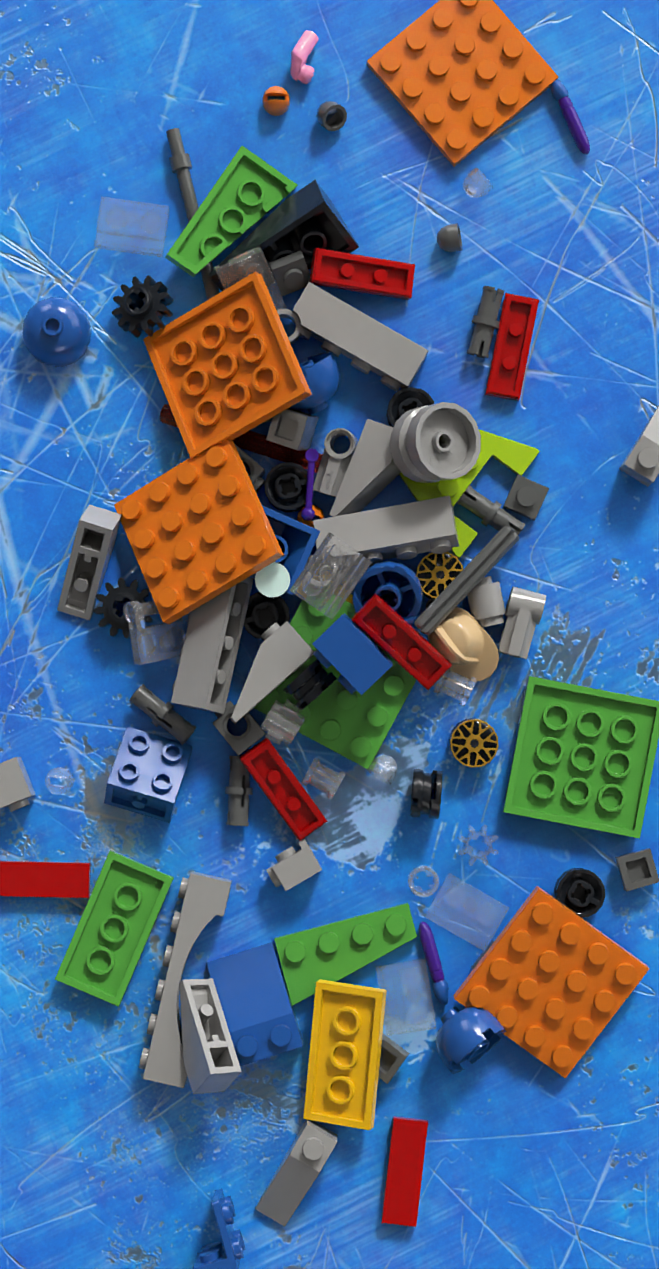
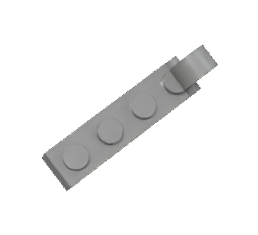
[277,282,428,391]
[303,496,459,593]
[171,577,254,714]

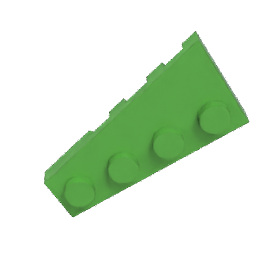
[165,146,298,277]
[274,902,417,1006]

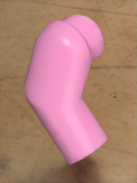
[290,30,319,84]

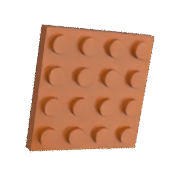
[366,0,559,167]
[143,271,312,459]
[114,439,284,625]
[453,886,649,1078]

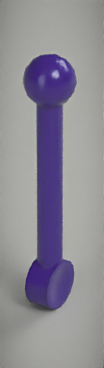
[301,448,319,521]

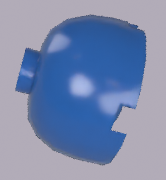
[22,297,92,367]
[289,352,340,414]
[353,560,423,624]
[435,1007,506,1074]

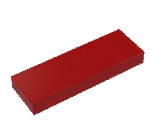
[310,248,415,300]
[485,293,539,401]
[352,593,452,690]
[239,738,328,841]
[0,861,91,898]
[381,1116,428,1227]

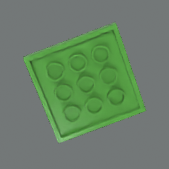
[254,586,416,769]
[503,676,659,839]

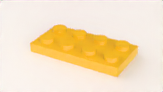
[303,979,387,1130]

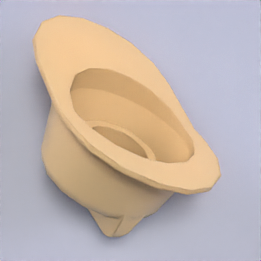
[428,607,499,682]

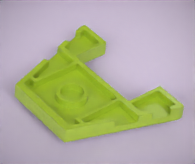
[399,429,540,559]

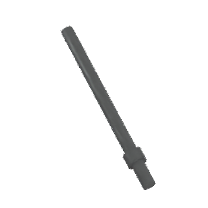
[166,128,220,300]

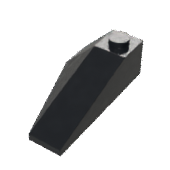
[209,180,359,291]

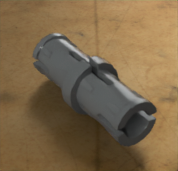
[467,286,505,358]
[457,485,526,535]
[129,684,196,745]
[225,756,253,826]

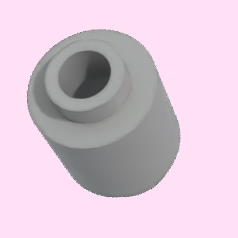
[467,576,506,627]

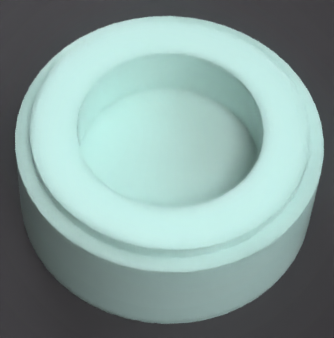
[255,562,290,598]

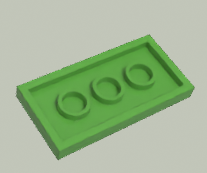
[55,850,174,1007]

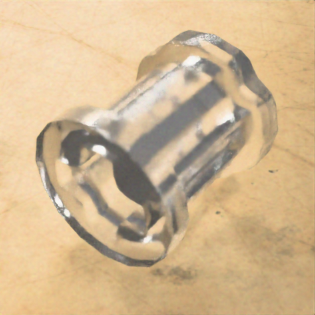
[433,668,477,706]
[302,757,346,800]

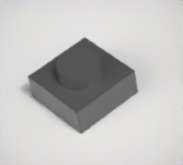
[269,250,310,296]
[503,475,549,521]
[615,848,659,892]
[379,1034,410,1084]

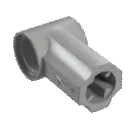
[313,428,358,497]
[498,586,546,659]

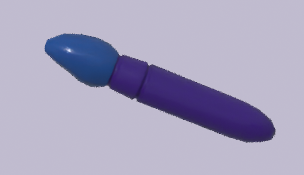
[551,79,590,154]
[419,921,449,1005]

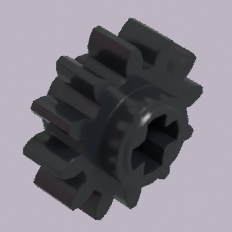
[112,275,174,338]
[93,577,156,639]

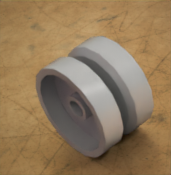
[390,402,481,483]

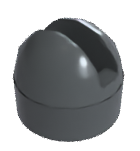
[316,101,347,131]
[437,223,462,252]

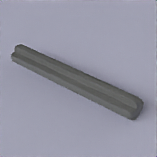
[414,526,519,635]

